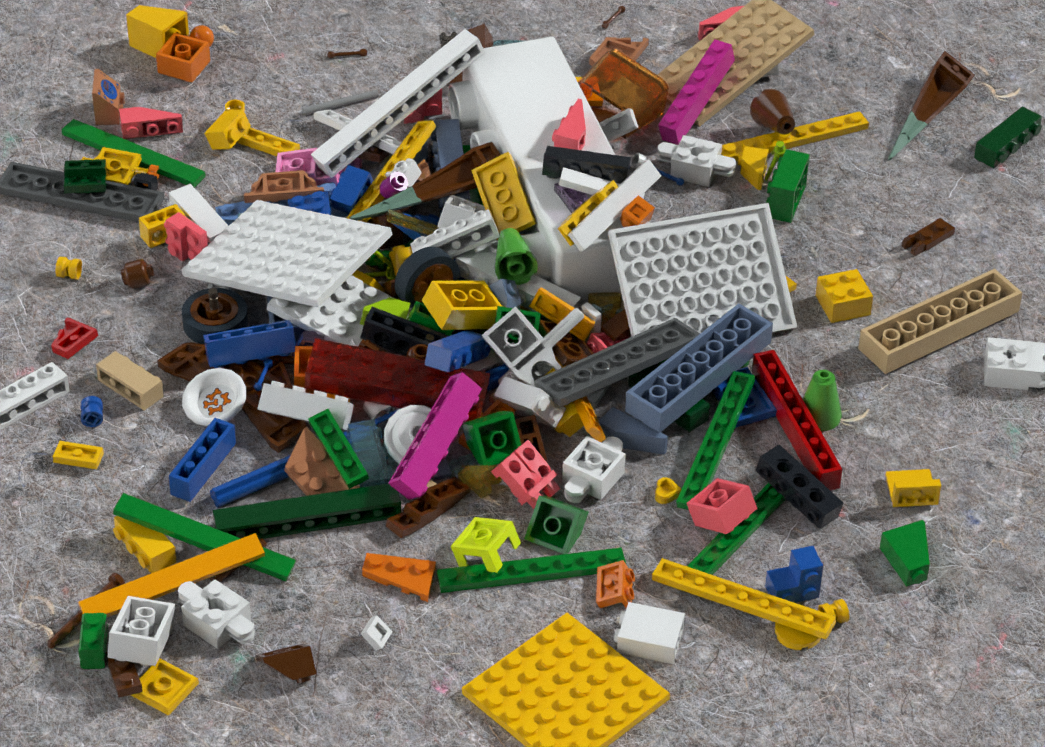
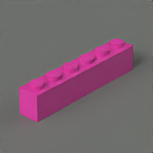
[658,39,735,145]
[388,372,482,500]

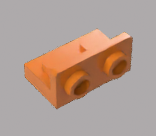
[596,560,635,608]

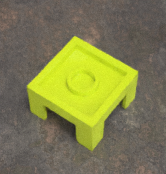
[451,517,521,573]

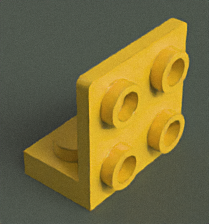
[885,469,941,507]

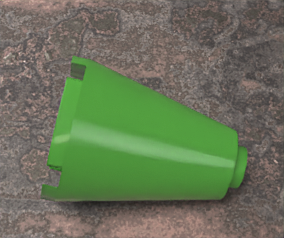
[494,228,538,285]
[802,370,842,431]

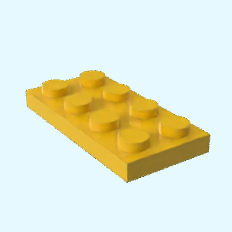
[471,152,537,240]

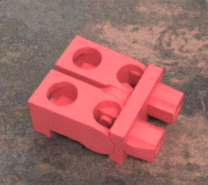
[491,440,560,509]

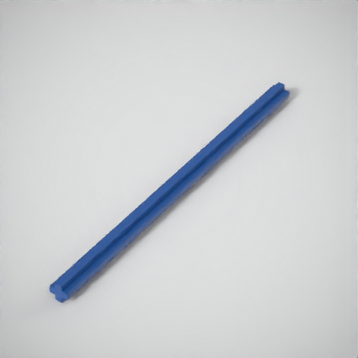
[210,364,509,508]

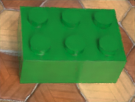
[766,149,810,223]

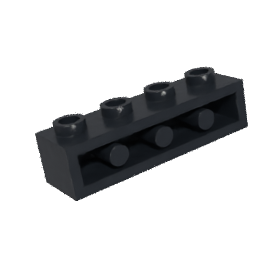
[542,146,631,184]

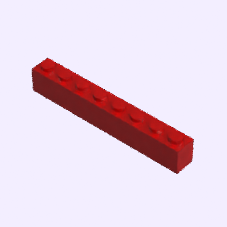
[752,349,843,490]

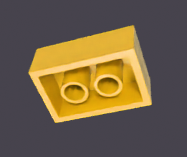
[422,281,502,330]

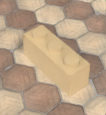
[96,351,163,411]

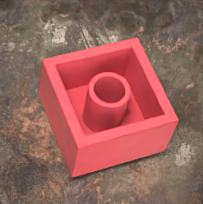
[686,478,757,534]

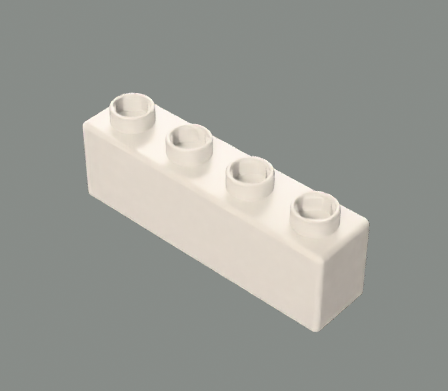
[448,37,650,307]

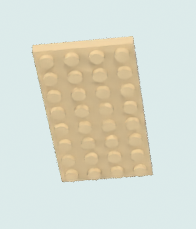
[647,0,815,127]

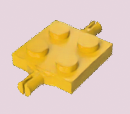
[81,147,148,185]

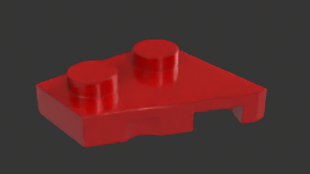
[51,317,99,359]

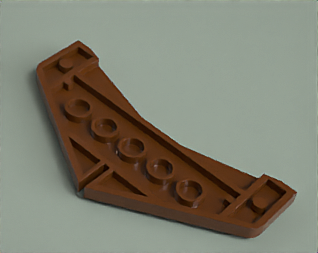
[157,342,306,453]

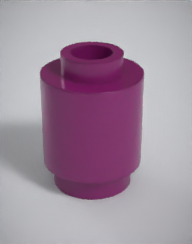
[380,172,408,199]

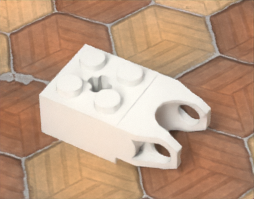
[482,306,562,386]
[984,337,1045,390]

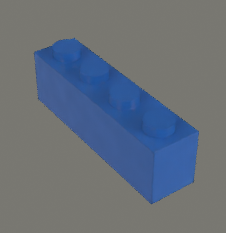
[203,320,296,368]
[425,330,491,372]
[169,418,236,502]

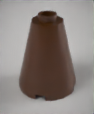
[750,89,795,135]

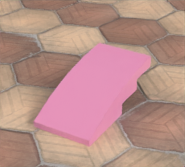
[275,148,362,186]

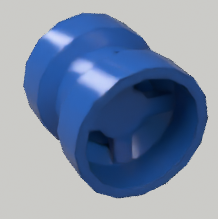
[80,396,103,427]

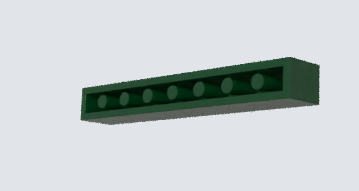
[213,484,401,540]

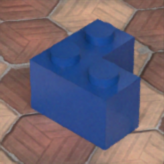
[330,165,373,214]
[765,546,823,603]

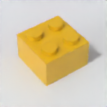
[815,269,873,323]

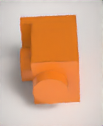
[620,195,655,227]

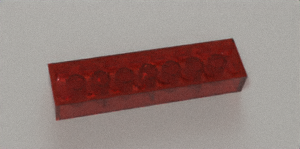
[304,338,490,422]

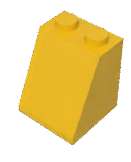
[126,5,189,58]

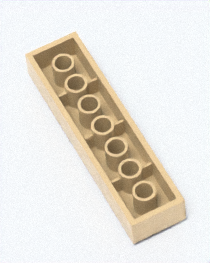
[858,269,1023,374]

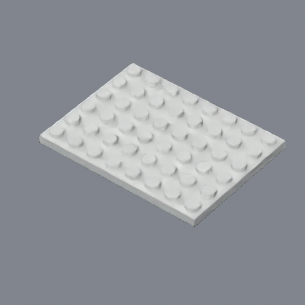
[181,200,392,307]
[608,203,797,337]

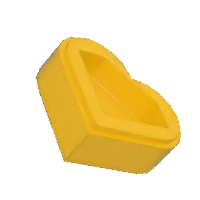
[655,477,681,504]

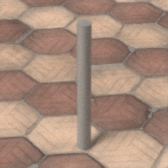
[302,89,379,115]

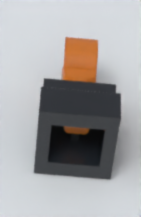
[134,164,160,191]

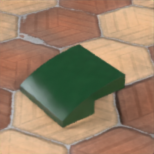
[63,159,106,194]

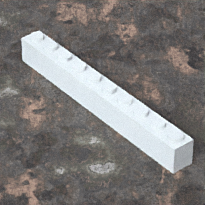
[311,29,485,178]

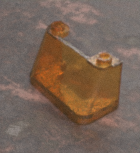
[578,49,669,130]

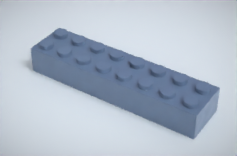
[625,304,773,433]

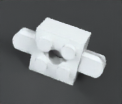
[657,135,736,187]
[562,436,626,503]
[178,580,255,649]

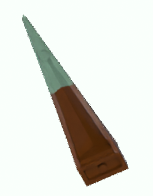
[888,51,975,160]
[350,142,501,221]

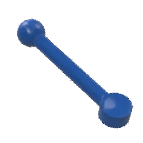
[654,166,684,186]
[254,359,273,391]

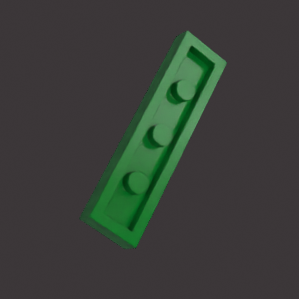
[308,409,369,489]

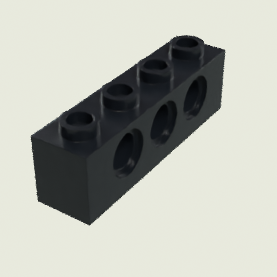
[360,307,449,356]
[755,445,844,529]

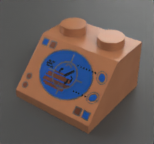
[92,69,125,125]

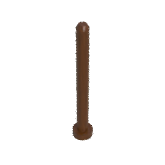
[47,573,125,649]

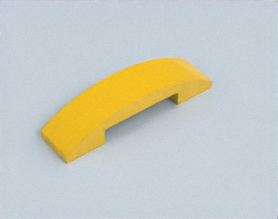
[558,180,618,246]

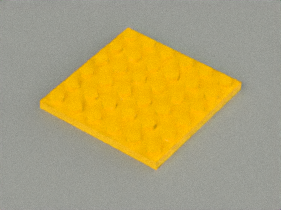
[462,613,670,747]

